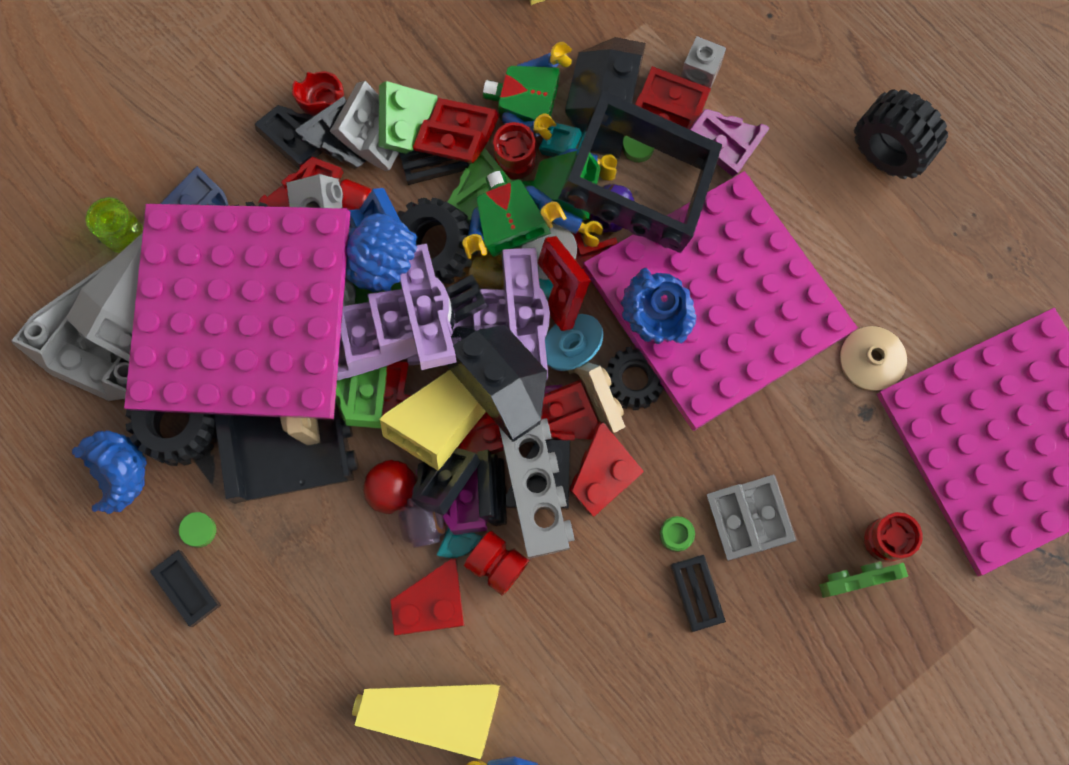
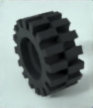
[606,346,664,410]

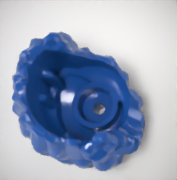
[345,213,418,292]
[621,268,696,344]
[72,431,147,514]

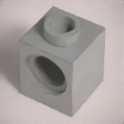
[681,36,726,88]

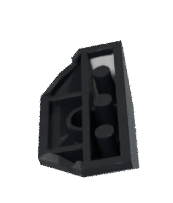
[565,37,646,159]
[446,324,547,442]

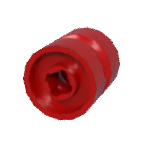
[493,122,536,180]
[864,512,923,562]
[464,530,530,596]

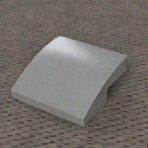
[330,81,399,171]
[707,474,797,561]

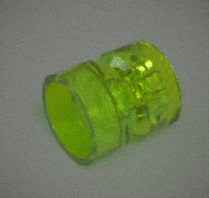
[86,197,143,253]

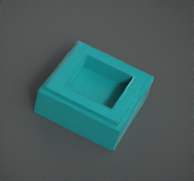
[539,123,582,157]

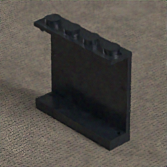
[214,401,358,504]

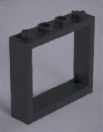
[558,90,722,253]

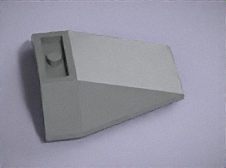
[66,233,143,361]
[11,257,129,401]

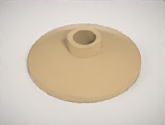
[840,326,907,391]

